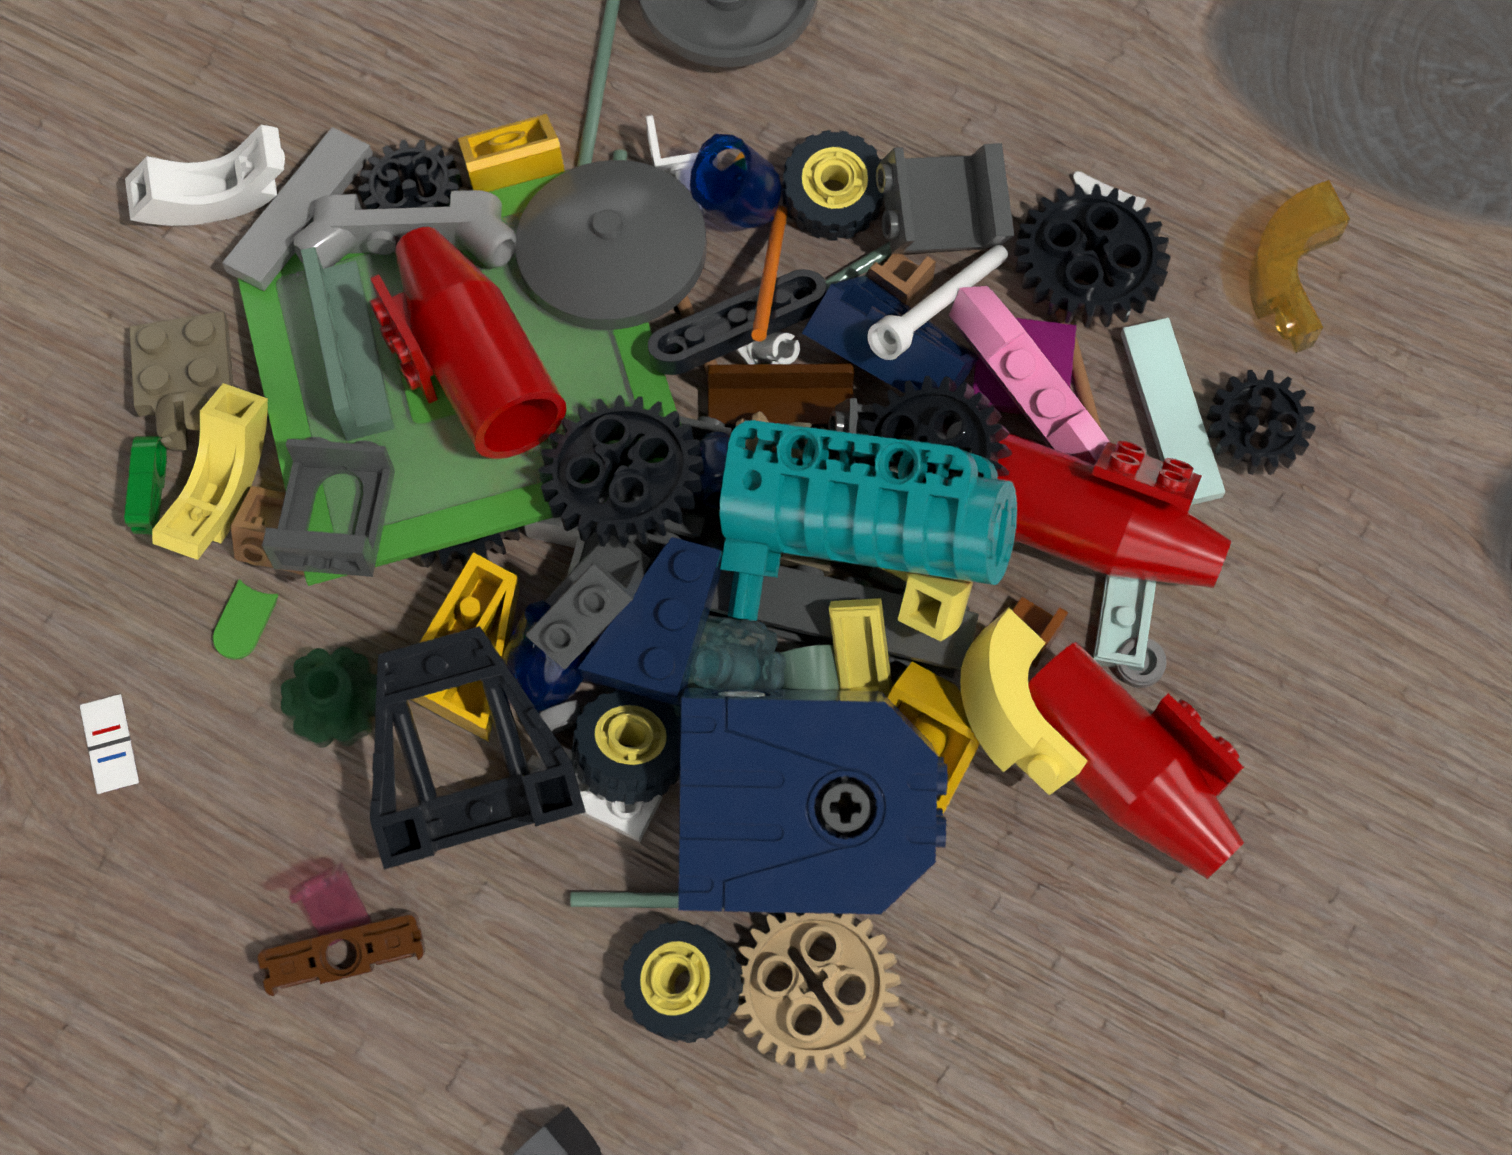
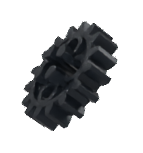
[358,139,463,209]
[1206,370,1316,475]

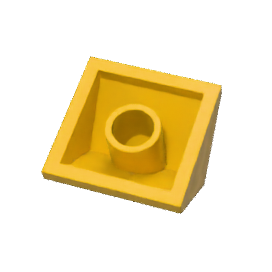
[458,114,565,192]

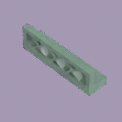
[301,247,395,441]

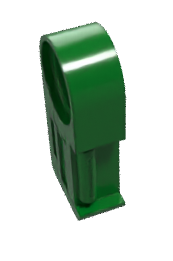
[124,436,167,534]

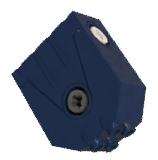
[678,688,947,915]

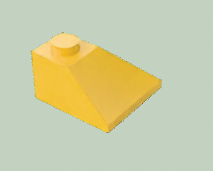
[888,661,980,814]

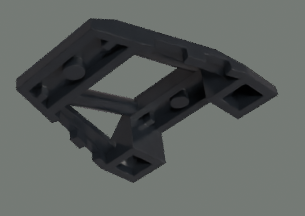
[370,626,586,870]

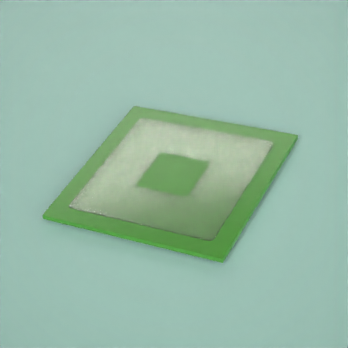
[238,170,681,586]

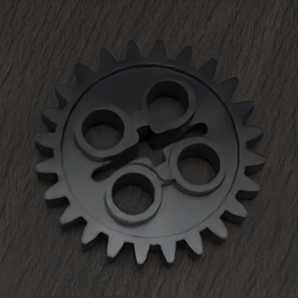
[1014,184,1171,328]
[855,376,1012,483]
[538,395,704,548]

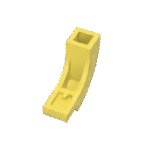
[152,383,268,560]
[881,568,973,642]
[960,608,1087,795]

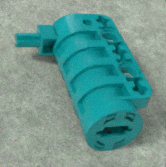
[720,420,1017,621]

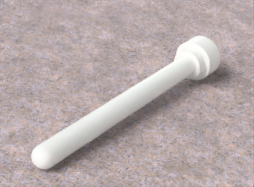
[868,245,1008,360]

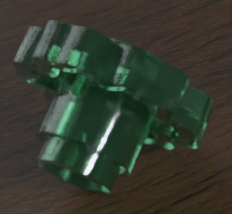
[281,646,377,748]

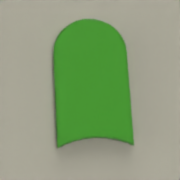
[213,579,279,660]

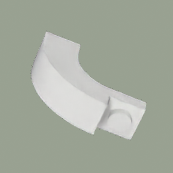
[125,124,285,226]

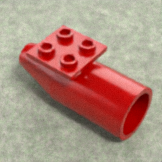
[369,226,567,459]
[998,433,1232,588]
[1028,642,1244,880]

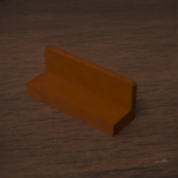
[707,364,854,431]

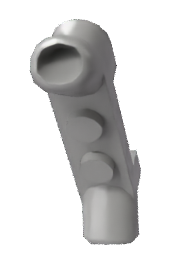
[293,190,517,269]

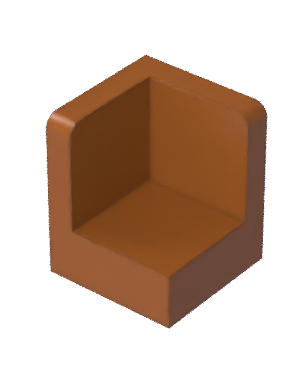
[1013,597,1069,668]

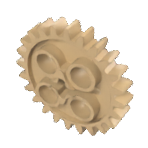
[735,913,901,1074]

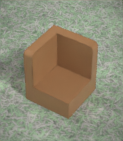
[868,254,936,309]

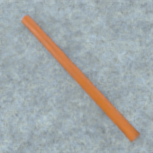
[751,206,788,342]

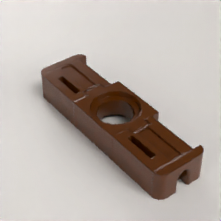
[257,912,426,996]

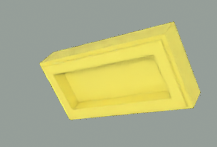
[829,598,892,698]

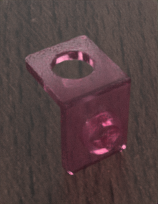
[288,862,372,946]

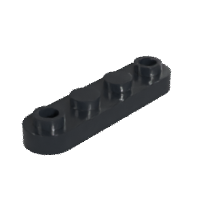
[648,269,827,375]

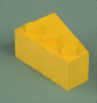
[411,552,519,742]

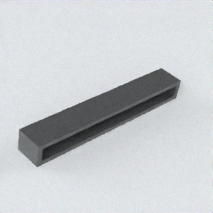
[579,531,979,683]

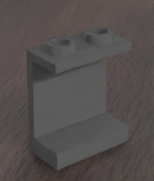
[876,143,1014,254]
[525,536,651,670]

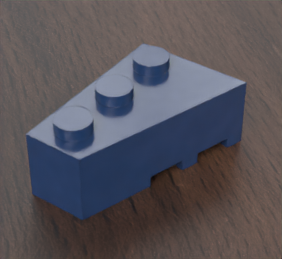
[802,275,979,393]
[578,537,722,707]

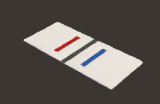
[80,694,139,794]

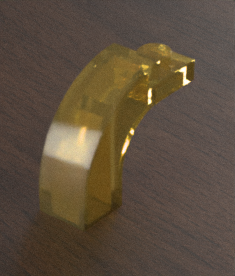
[1249,180,1350,353]

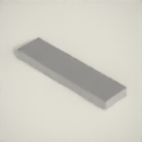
[222,127,373,291]

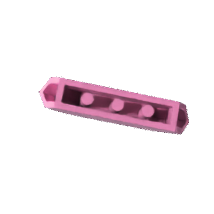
[949,286,1110,464]

